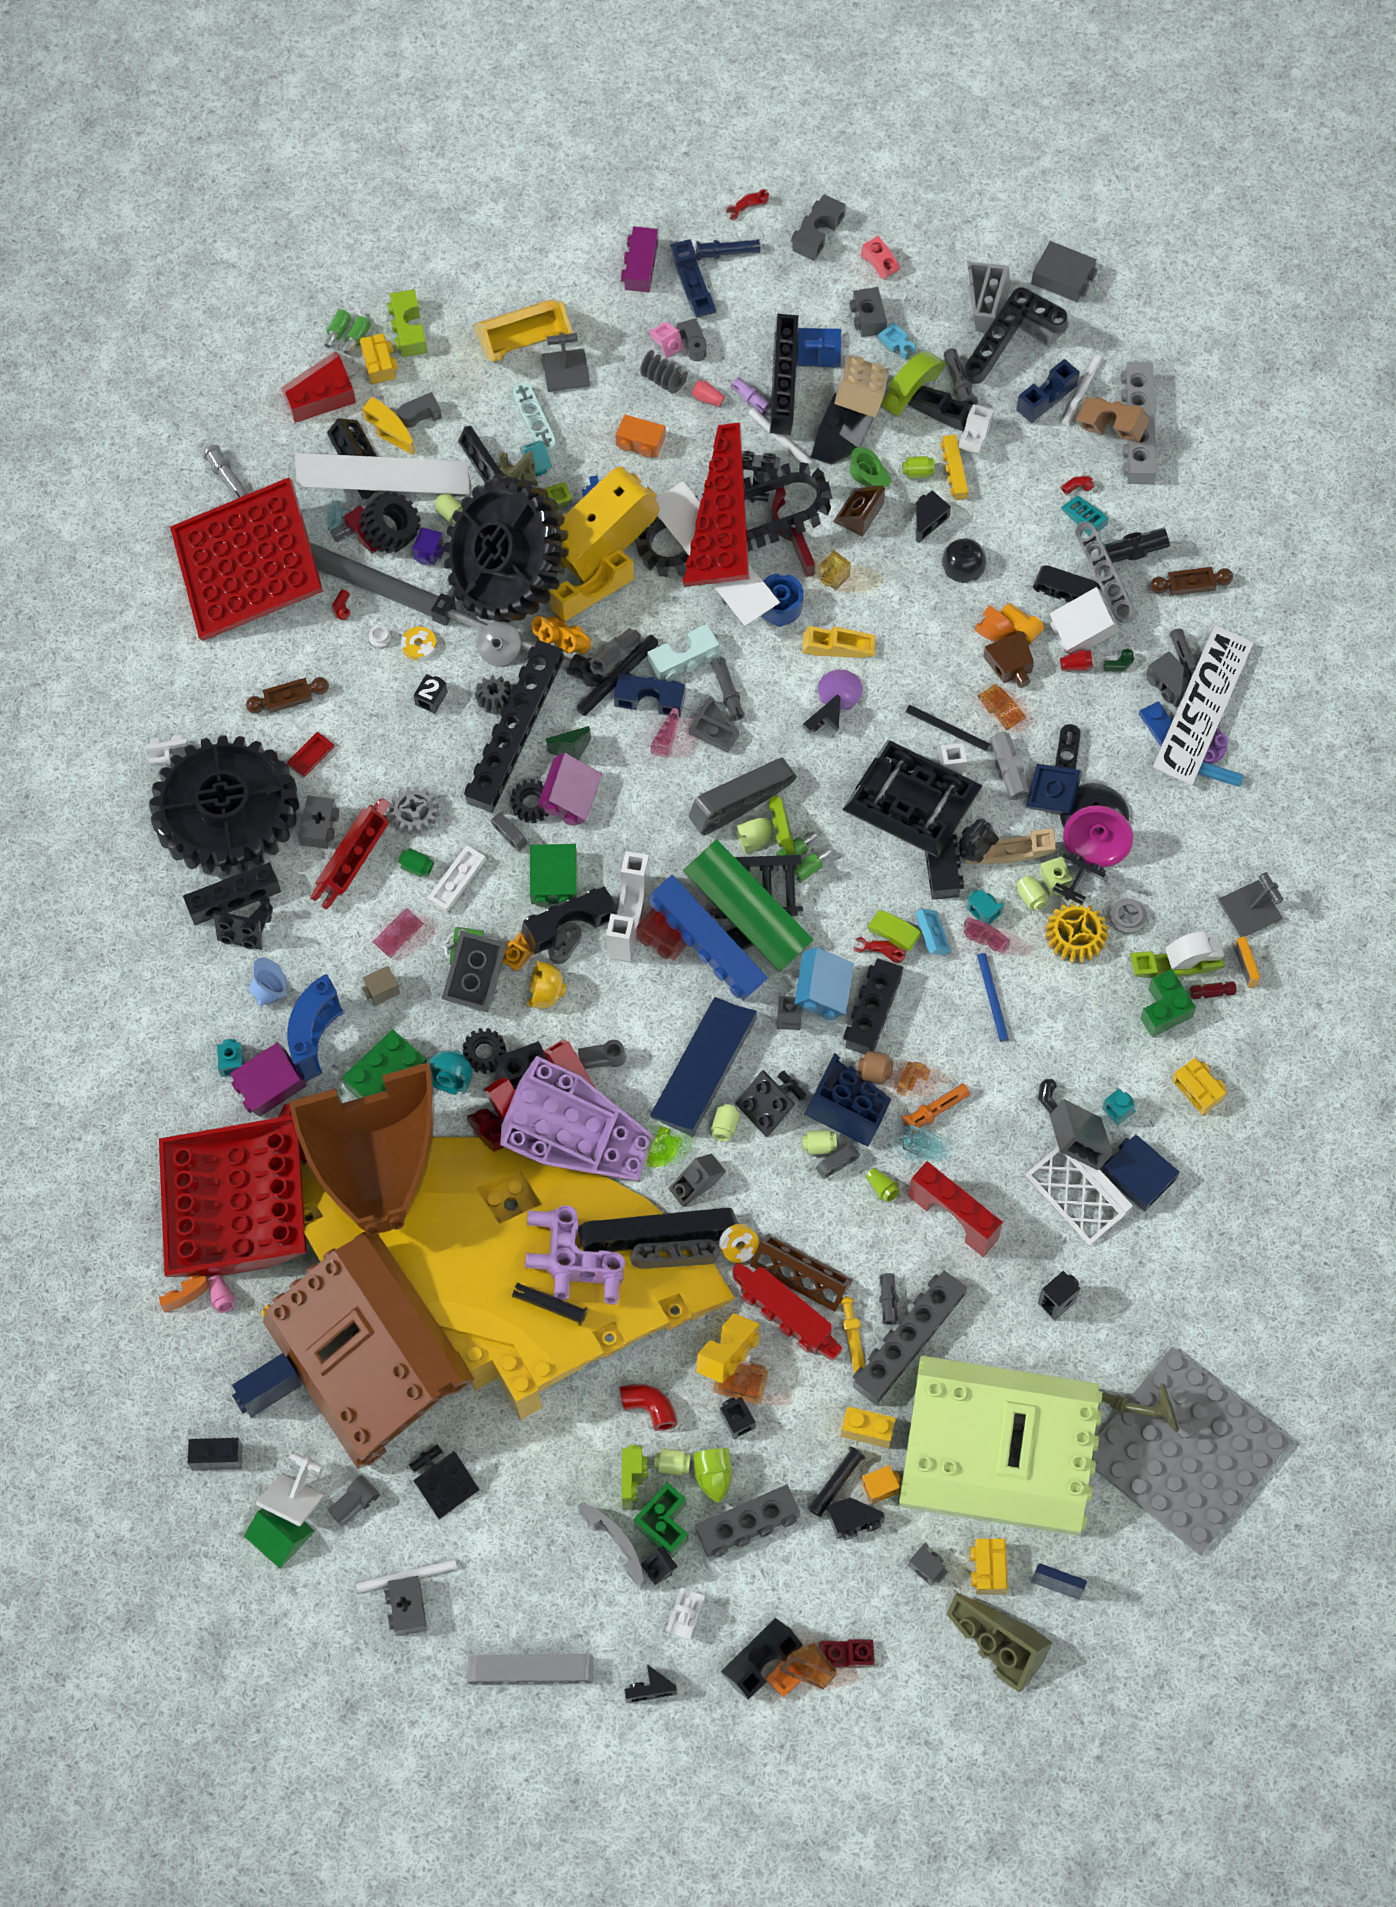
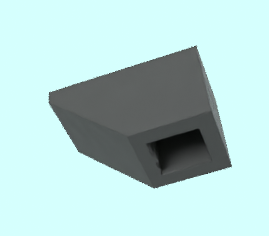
[1146,651,1184,707]
[669,1154,726,1207]

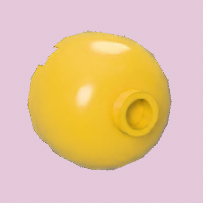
[527,961,567,1009]

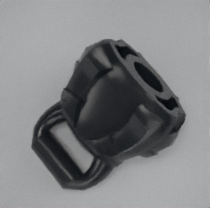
[958,818,999,863]

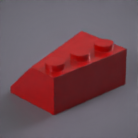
[281,351,356,423]

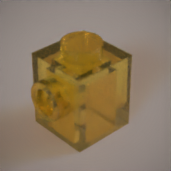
[819,550,851,590]

